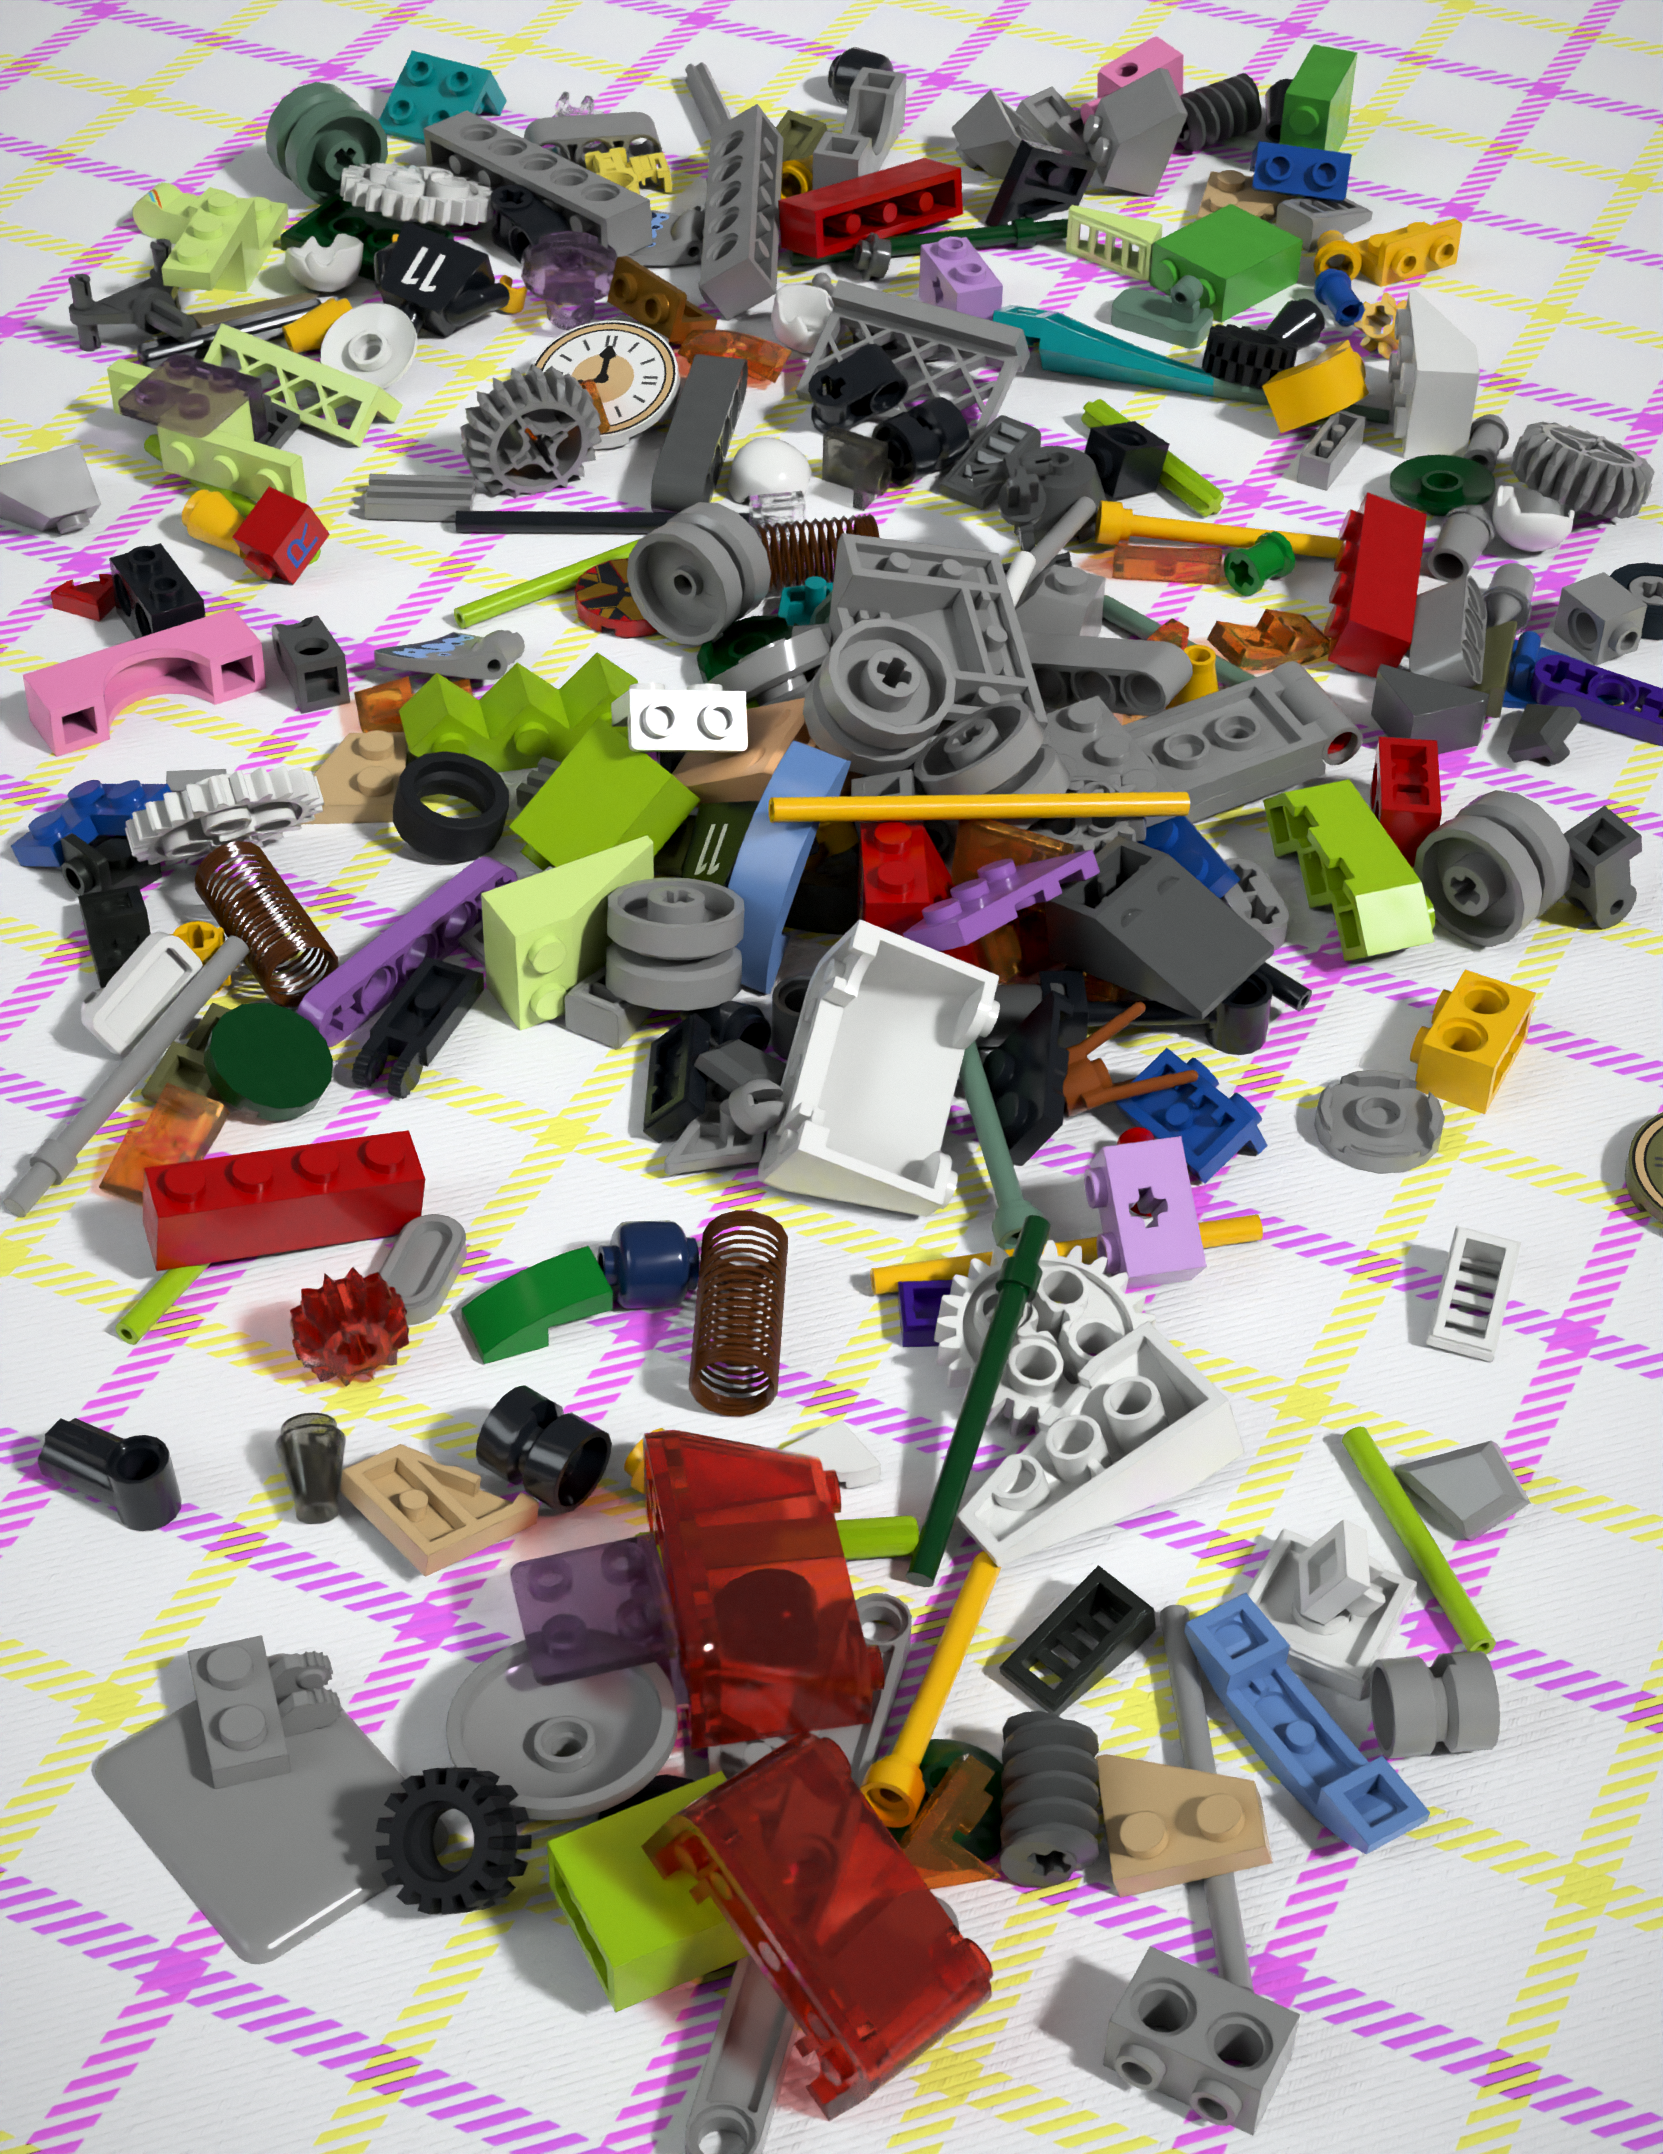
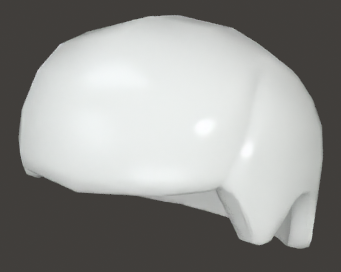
[285,234,364,292]
[771,284,846,353]
[726,437,812,510]
[1492,486,1575,552]

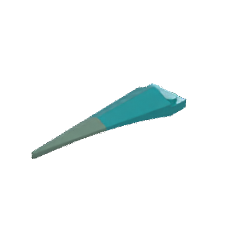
[993,305,1390,424]

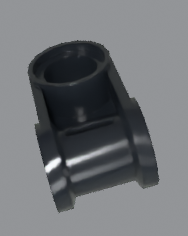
[491,185,573,268]
[808,344,909,436]

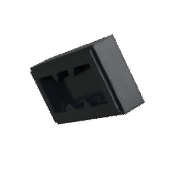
[643,1013,711,1144]

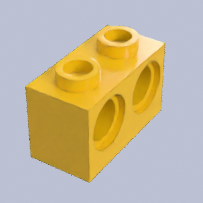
[1410,969,1536,1114]

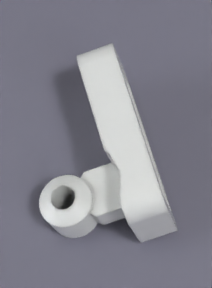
[81,932,203,1058]

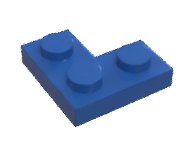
[11,780,171,867]

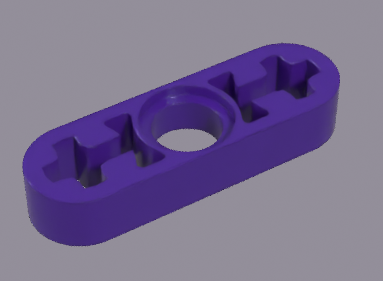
[1530,655,1663,746]

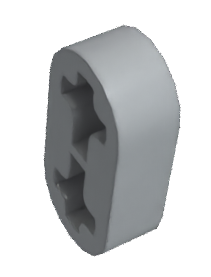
[1221,858,1289,950]

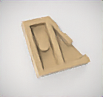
[1196,170,1298,222]
[301,730,408,825]
[340,1444,539,1577]
[1095,1754,1273,1898]

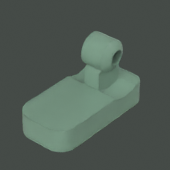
[1111,275,1214,349]

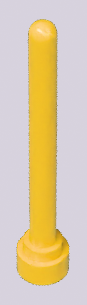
[1095,500,1344,559]
[857,1551,1001,1828]

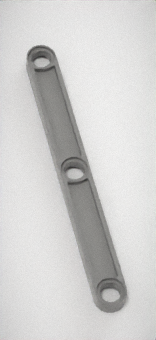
[685,1593,912,2154]

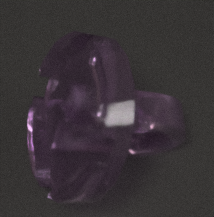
[521,231,618,330]

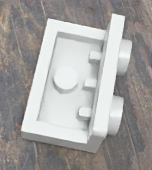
[611,683,748,753]

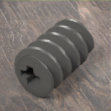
[1176,73,1262,152]
[999,1711,1099,1888]

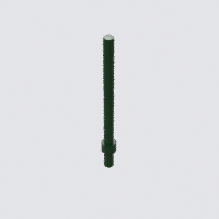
[789,217,1068,266]
[906,1215,1051,1587]

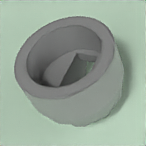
[728,1078,786,1135]

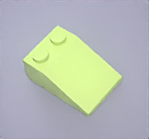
[481,835,654,1031]

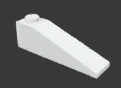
[957,1321,1245,1567]

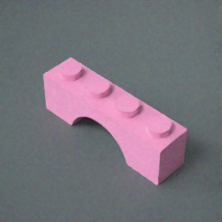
[23,608,266,757]

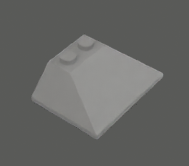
[829,533,1048,730]

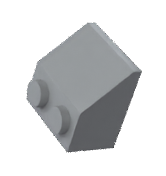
[1083,68,1188,197]

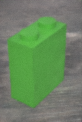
[1279,44,1358,152]
[1150,203,1303,323]

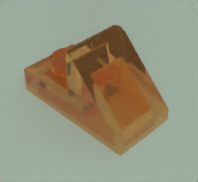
[869,1754,1001,1897]

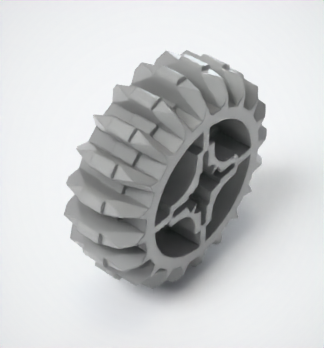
[460,364,602,498]
[1510,421,1655,519]

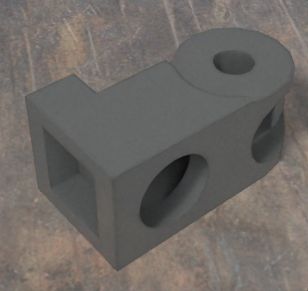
[272,615,350,714]
[1563,806,1642,929]

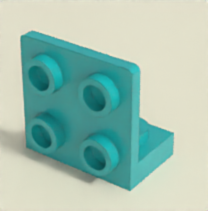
[378,50,507,145]

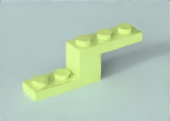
[161,192,289,293]
[107,359,307,503]

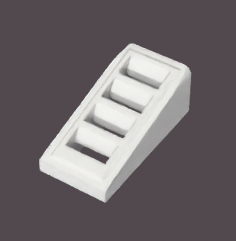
[1426,1225,1522,1362]

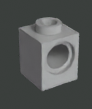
[1553,572,1647,666]

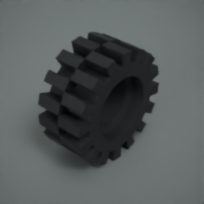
[1201,324,1298,389]
[375,1767,532,1915]

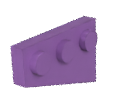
[903,849,1100,951]

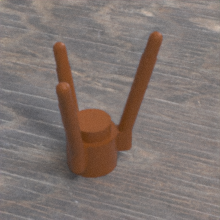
[1063,1002,1198,1118]

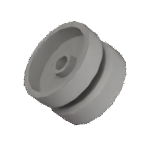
[627,502,771,645]
[803,618,956,776]
[708,627,831,707]
[913,700,1070,849]
[1414,790,1574,947]
[606,878,745,1011]

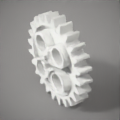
[340,163,494,226]
[125,766,324,866]
[934,1240,1156,1437]

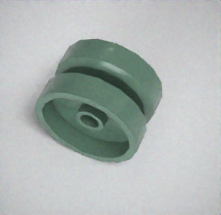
[265,82,388,205]

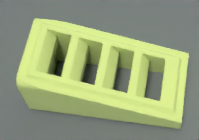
[1066,205,1163,282]

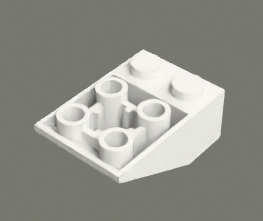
[1388,289,1480,459]

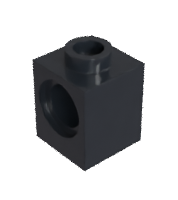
[1084,421,1170,498]

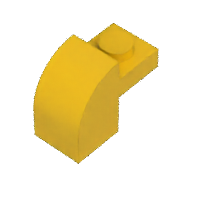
[1262,339,1369,433]

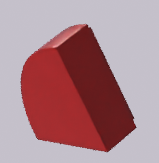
[50,574,116,622]

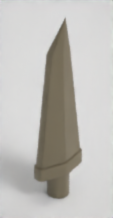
[167,292,323,336]

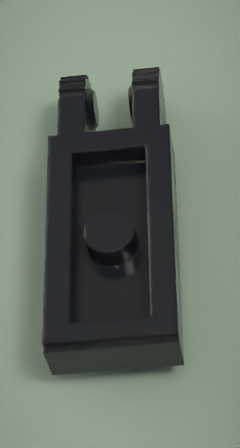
[351,956,484,1099]

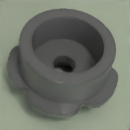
[853,233,891,281]

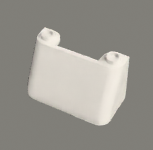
[758,919,1000,1217]

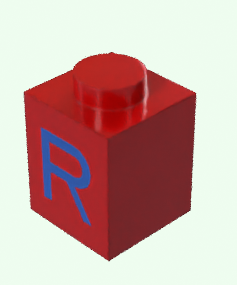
[232,486,330,585]

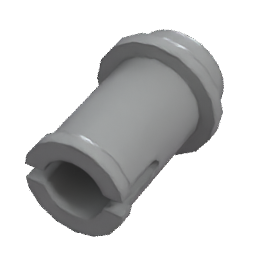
[1463,414,1510,473]

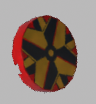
[575,558,658,638]

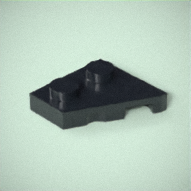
[985,139,1098,226]
[982,990,1074,1166]

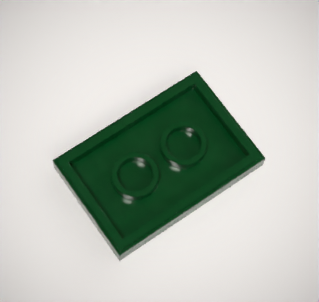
[280,194,454,281]

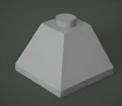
[951,89,1051,180]
[0,444,101,534]
[1015,564,1106,637]

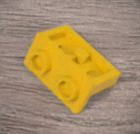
[1352,218,1462,287]

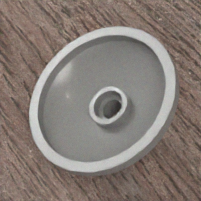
[446,1632,678,1820]

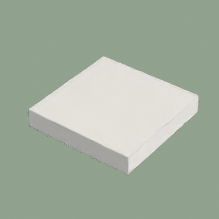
[1246,1528,1418,1701]

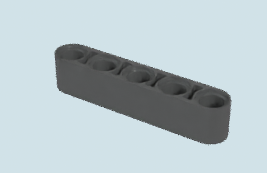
[651,354,748,512]

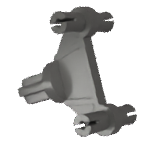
[68,239,197,351]
[970,452,1072,576]

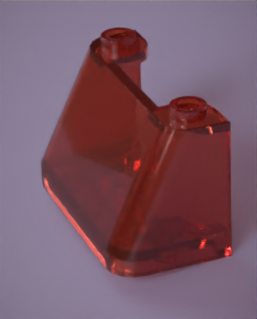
[643,1429,885,1749]
[641,1732,993,2121]

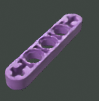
[297,856,517,1047]

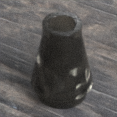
[275,1412,346,1524]

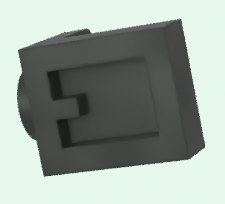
[61,833,162,895]

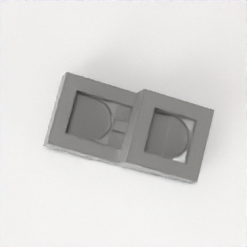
[1015,86,1091,156]

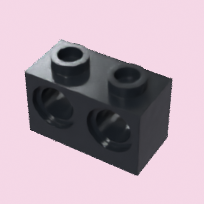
[109,543,206,639]

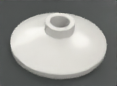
[320,303,418,389]

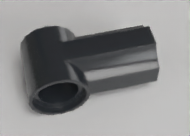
[37,1418,182,1531]

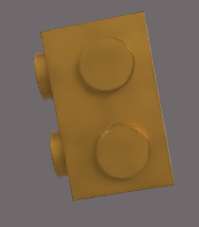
[607,256,718,345]

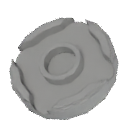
[1314,1070,1445,1174]

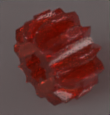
[289,1267,409,1387]

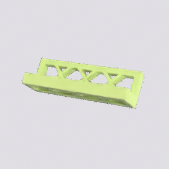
[195,323,403,447]

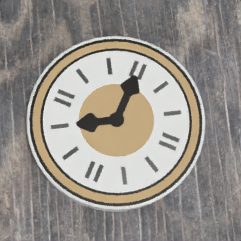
[533,320,681,449]

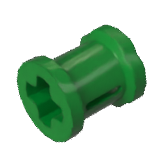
[1224,531,1296,596]

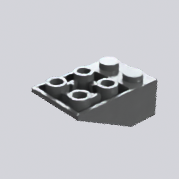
[1045,835,1274,1020]

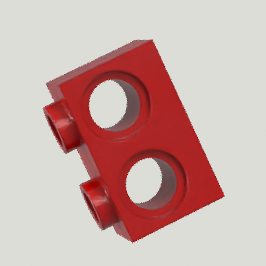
[1370,737,1442,868]

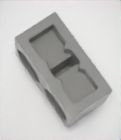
[1103,1946,1300,2136]

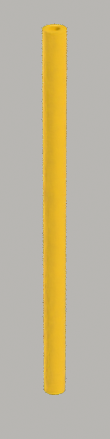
[768,792,1190,823]

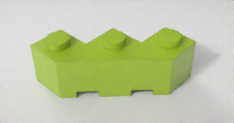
[399,652,638,773]
[1263,779,1435,962]

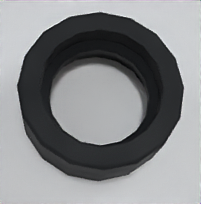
[393,751,509,862]

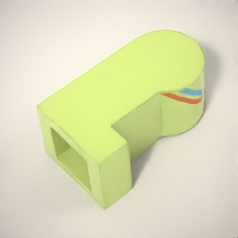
[132,182,227,244]

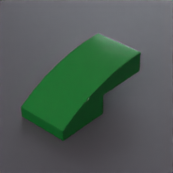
[461,1246,613,1364]

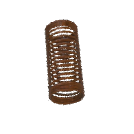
[754,513,880,593]
[194,841,339,1008]
[689,1210,788,1416]

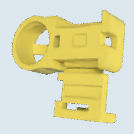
[585,147,672,195]

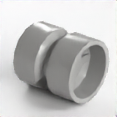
[1370,1650,1500,1759]

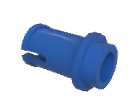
[1314,269,1365,326]

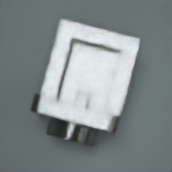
[822,426,892,511]

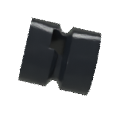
[872,397,970,486]
[476,1385,612,1514]

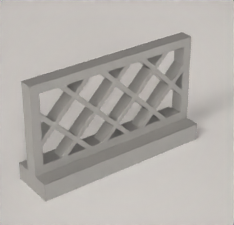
[795,280,1030,447]

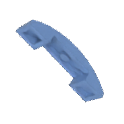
[728,740,851,994]
[1184,1593,1430,1855]

